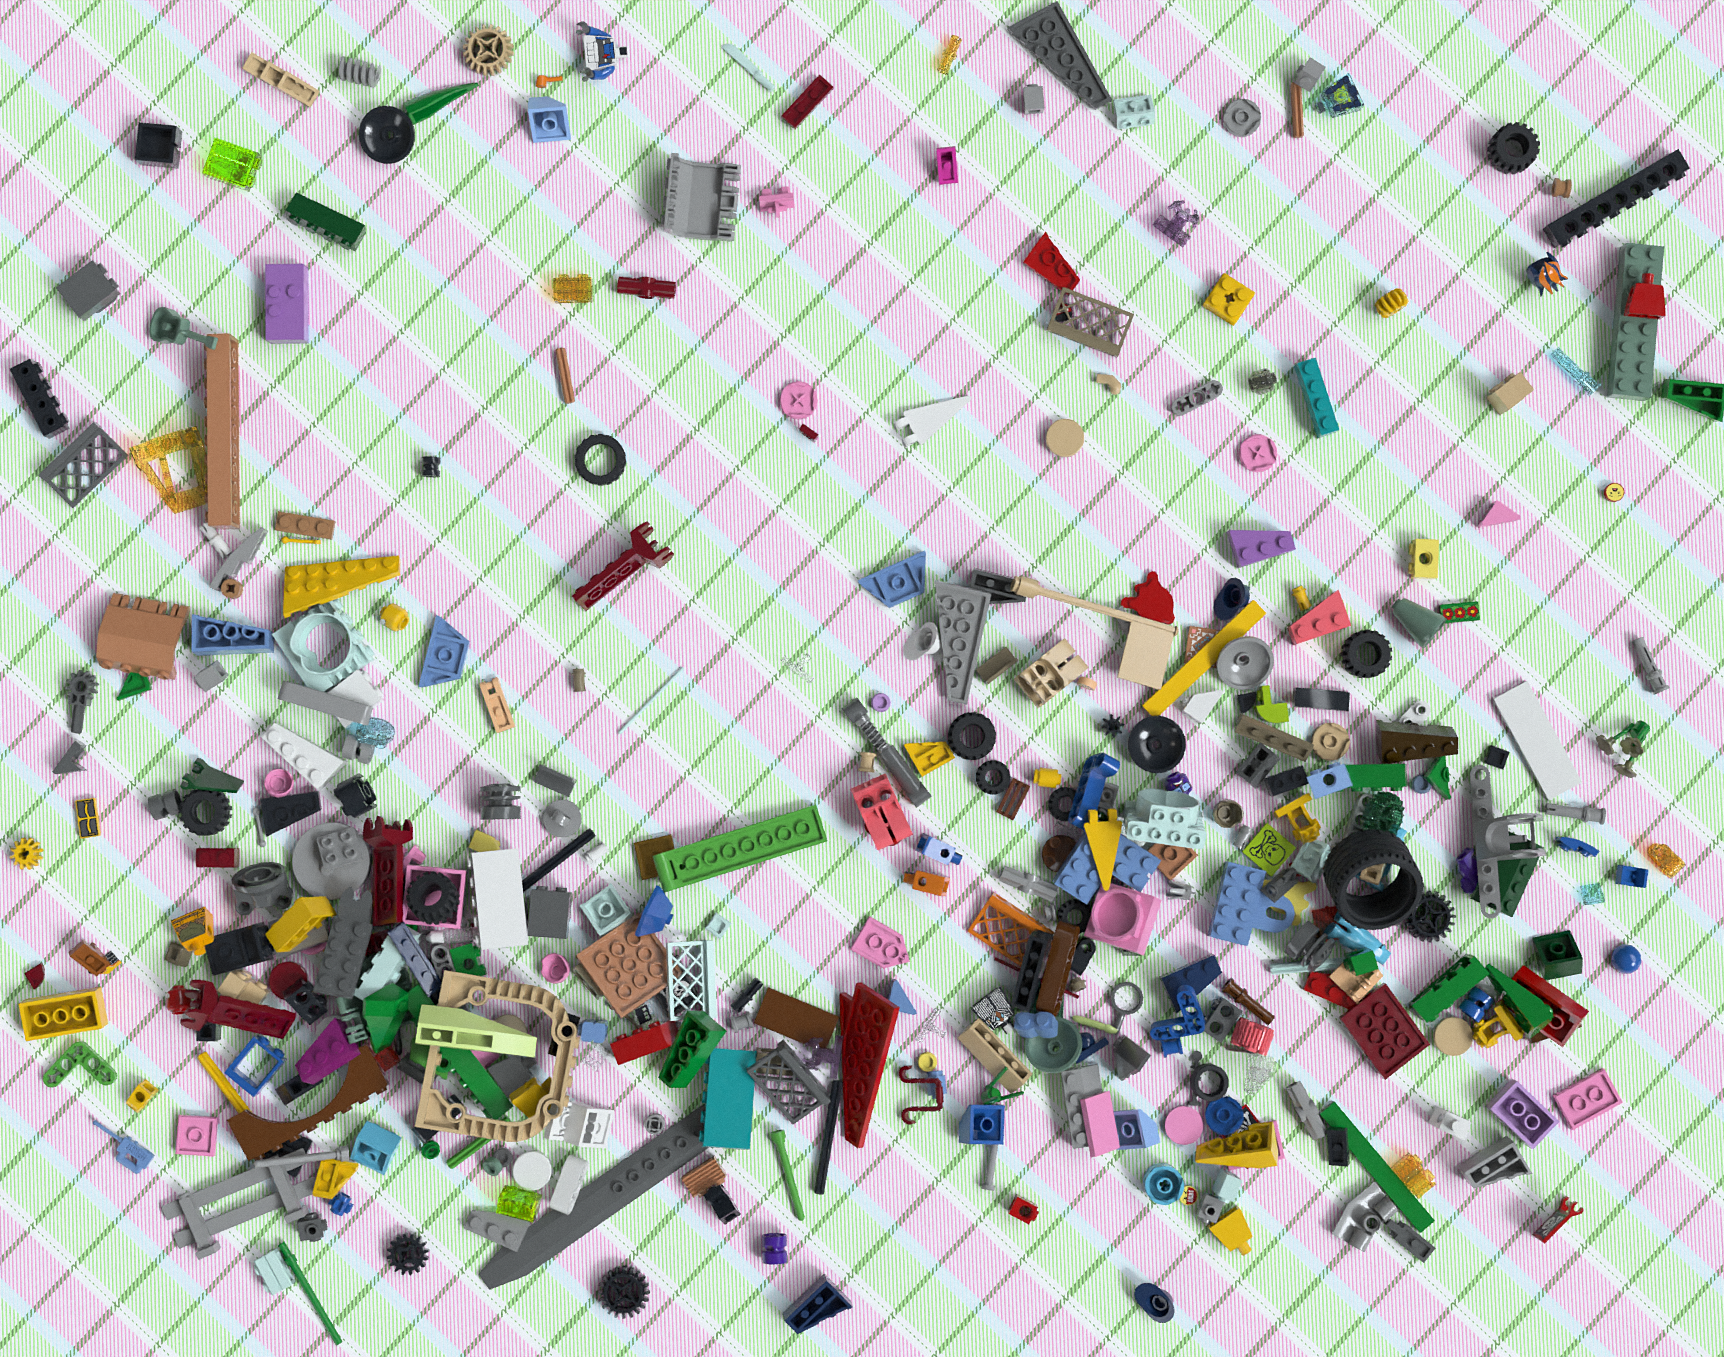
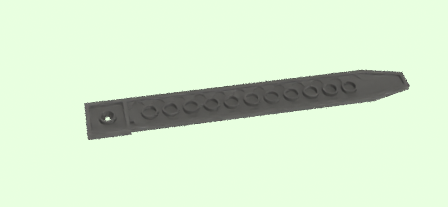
[479,1103,709,1290]

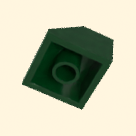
[1532,930,1583,981]

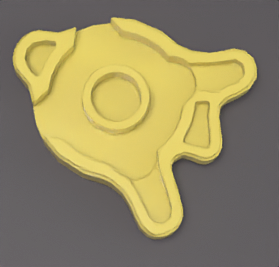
[1262,879,1317,926]

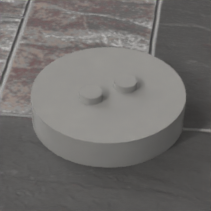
[292,822,372,900]

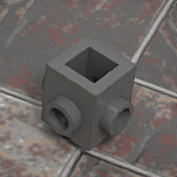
[297,1212,328,1242]

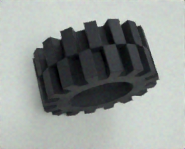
[976,760,1011,795]
[1048,787,1076,822]
[1057,899,1092,934]

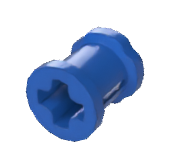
[1160,1037,1183,1058]

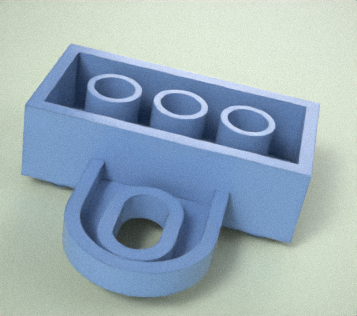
[1207,861,1295,946]

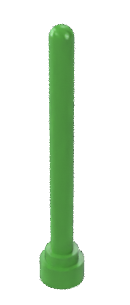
[770,1129,805,1221]

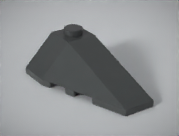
[1113,1035,1151,1081]

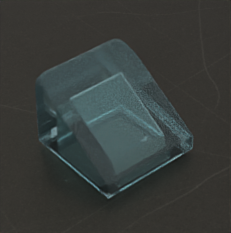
[1580,883,1605,905]

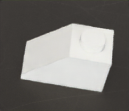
[1181,690,1224,724]

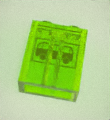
[202,138,263,192]

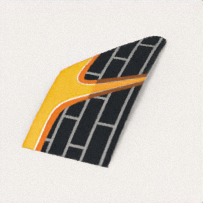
[88,951,122,974]

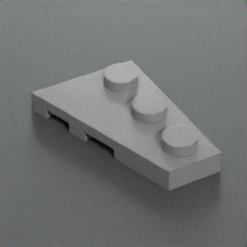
[464,1210,533,1252]

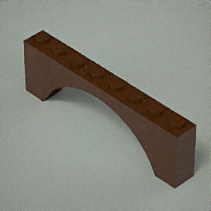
[227,1043,390,1161]

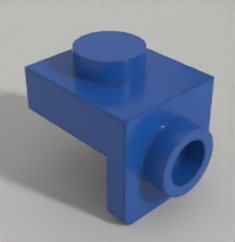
[1615,865,1648,888]

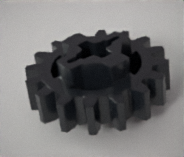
[387,1232,430,1276]

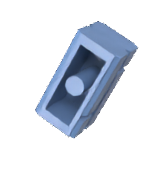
[578,1018,608,1043]

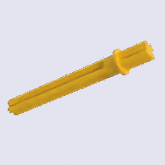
[197,1052,253,1114]

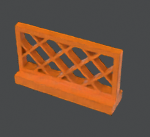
[967,891,1055,967]

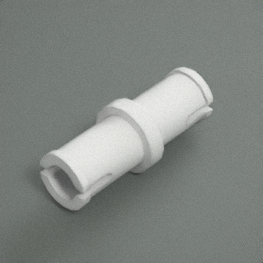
[200,523,233,559]

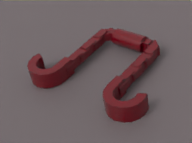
[899,1065,944,1125]

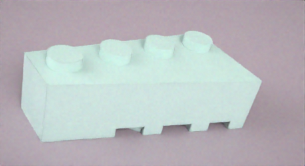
[354,923,421,1000]

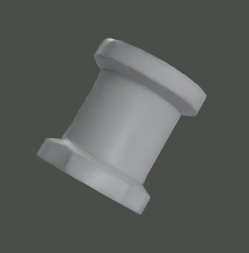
[730,1011,754,1033]

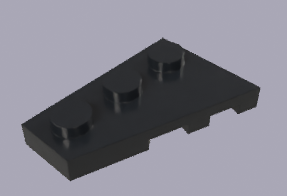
[260,791,322,837]

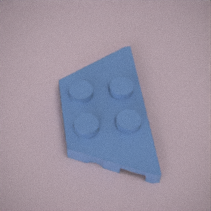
[858,550,926,608]
[418,615,470,688]

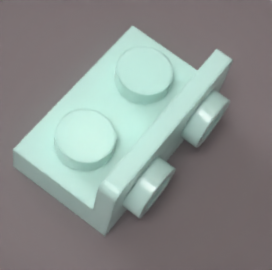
[1113,94,1155,129]
[1290,839,1331,883]

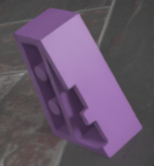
[1226,530,1296,568]

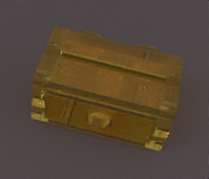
[553,274,594,304]

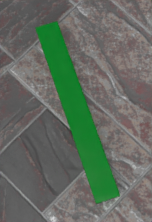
[1319,1101,1435,1233]

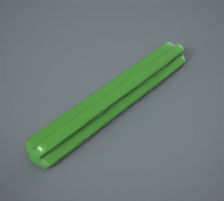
[446,1116,512,1169]

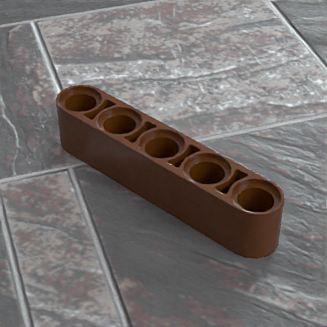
[1036,921,1080,1017]

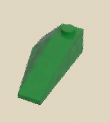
[1485,964,1554,1039]
[362,983,409,1054]

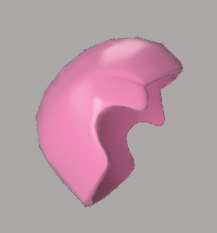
[264,769,294,798]
[541,953,570,984]

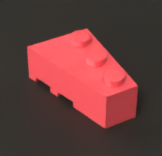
[1287,589,1351,645]

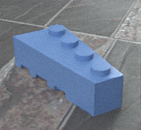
[192,614,274,656]

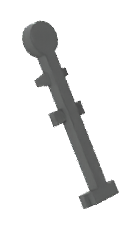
[1187,1051,1202,1106]

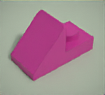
[936,146,958,185]

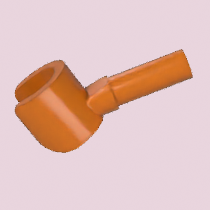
[536,75,563,88]

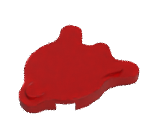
[1121,571,1175,625]

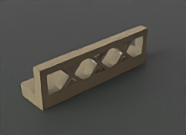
[1234,714,1314,762]

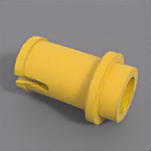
[1291,585,1312,611]

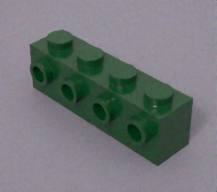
[285,192,366,252]

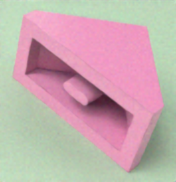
[1478,500,1520,528]

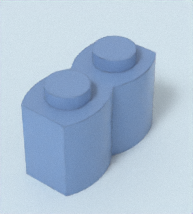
[1014,1012,1058,1038]

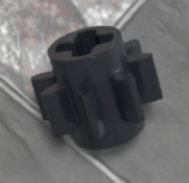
[1100,714,1125,738]

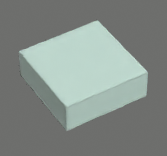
[705,912,732,939]

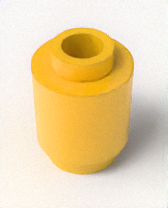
[1033,767,1062,789]

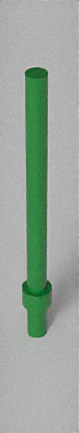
[278,1241,343,1346]

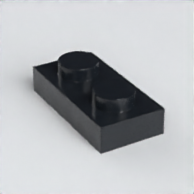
[1327,1126,1350,1167]

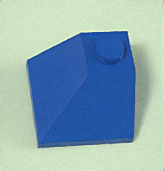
[635,885,674,937]
[958,1105,1005,1145]

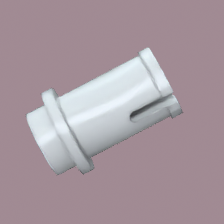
[584,841,610,864]

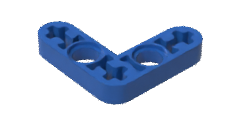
[1150,985,1205,1041]

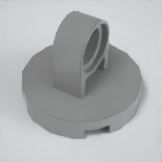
[543,800,582,837]

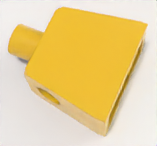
[509,1076,552,1118]
[1207,1205,1253,1256]

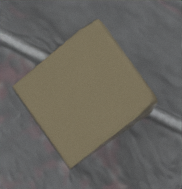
[164,942,193,967]

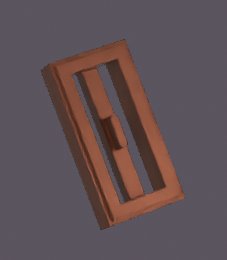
[996,778,1030,821]

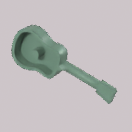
[149,307,218,350]

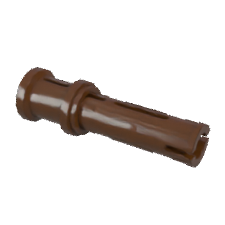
[1221,978,1275,1026]

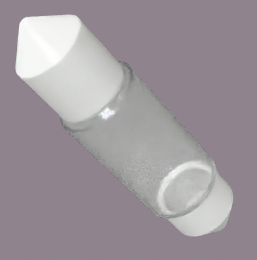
[426,926,479,944]

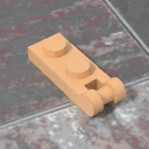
[479,677,516,733]

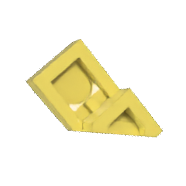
[469,830,501,852]

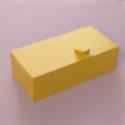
[18,986,109,1041]

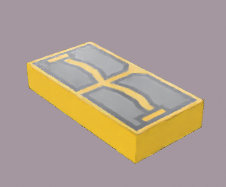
[75,798,101,839]

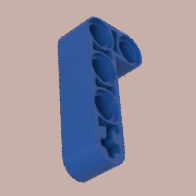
[1068,752,1120,831]

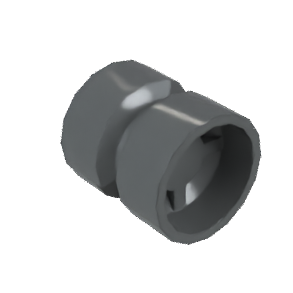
[148,789,182,821]

